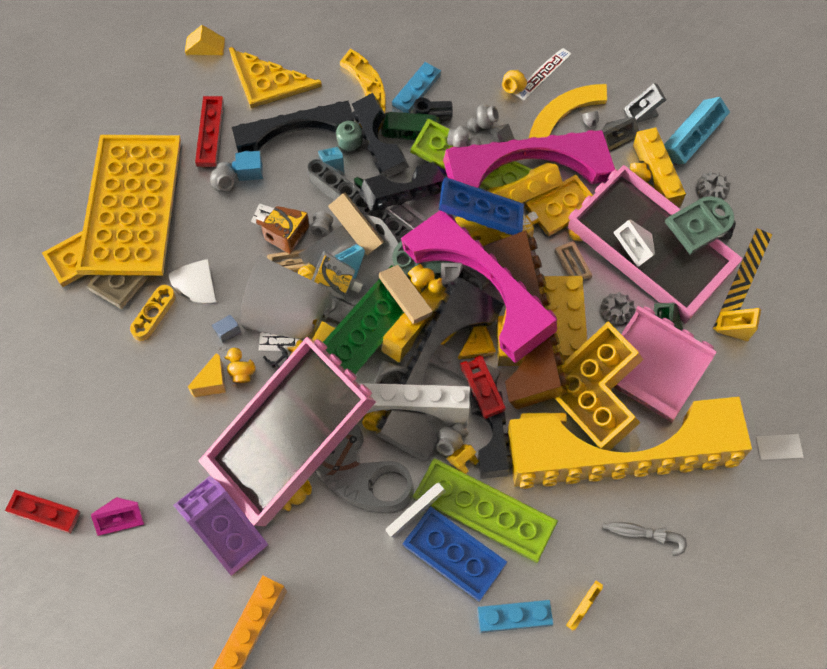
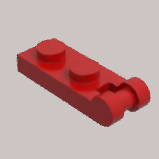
[460,355,506,419]

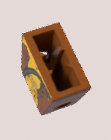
[256,206,310,254]

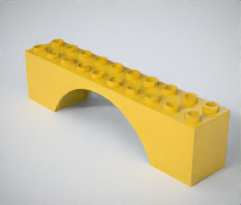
[507,397,752,489]

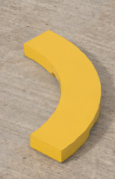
[340,48,386,133]
[529,84,607,138]

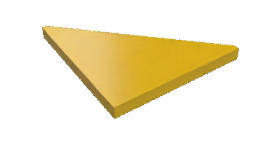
[229,47,322,108]

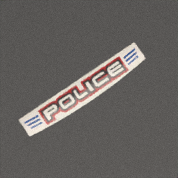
[515,48,571,100]

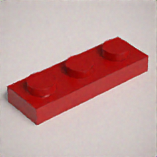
[5,489,81,534]

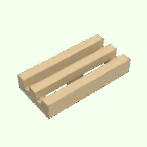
[554,241,592,282]
[267,249,311,272]

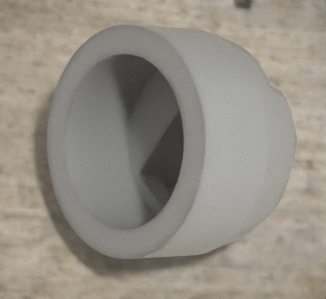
[582,111,599,127]

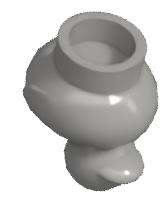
[467,104,499,133]
[447,126,482,147]
[210,162,236,191]
[435,423,468,456]

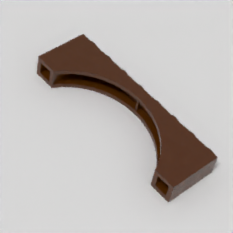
[483,230,569,409]

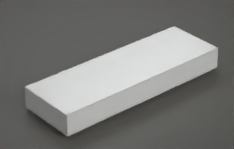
[385,483,446,538]

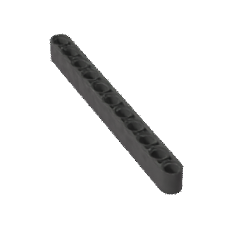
[307,159,483,290]

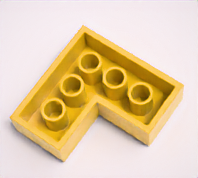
[496,276,587,366]
[555,322,644,451]

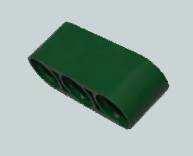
[381,112,440,141]

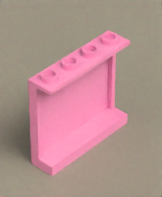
[614,306,716,423]

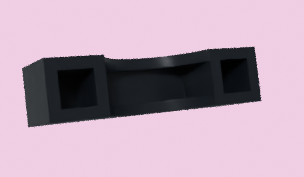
[352,93,409,178]
[359,162,444,211]
[469,383,512,479]

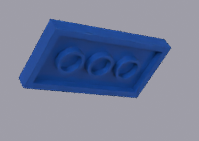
[439,177,524,235]
[402,506,507,602]

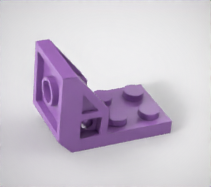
[173,476,268,576]

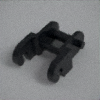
[263,343,289,369]

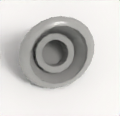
[374,360,408,384]

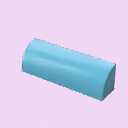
[664,97,730,164]

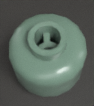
[336,121,363,151]

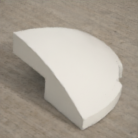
[168,259,217,305]

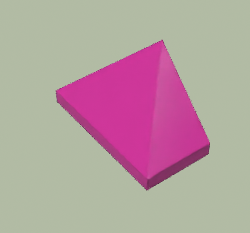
[91,497,144,536]

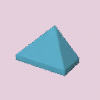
[318,147,345,173]
[335,244,365,279]

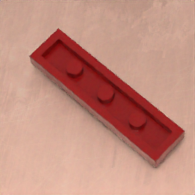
[195,96,224,167]

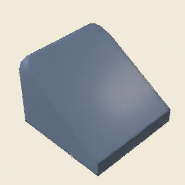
[212,315,241,343]

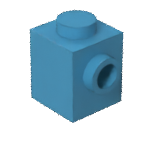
[232,151,263,181]

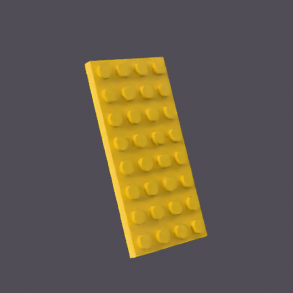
[76,135,181,276]

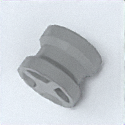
[309,212,333,237]

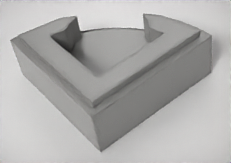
[441,263,463,285]

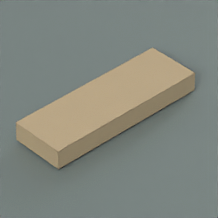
[328,193,384,255]
[379,265,433,324]

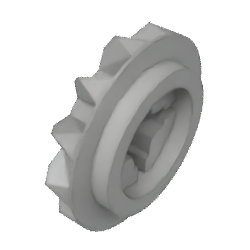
[697,171,730,199]
[601,292,636,325]

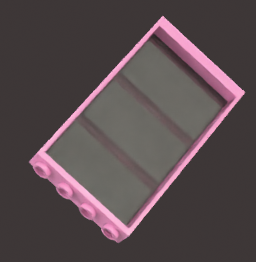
[567,165,743,324]
[199,337,376,527]

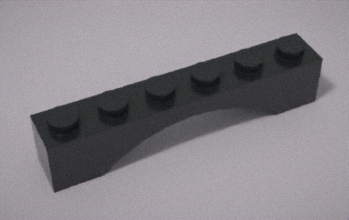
[232,100,354,153]

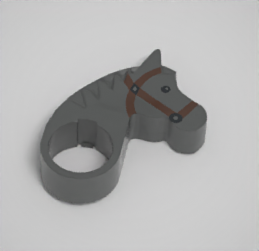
[302,425,414,513]

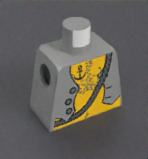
[312,250,363,298]

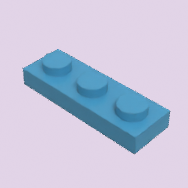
[392,62,441,113]
[478,600,553,633]

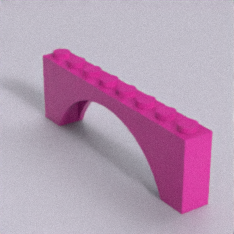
[443,130,615,188]
[401,210,557,363]

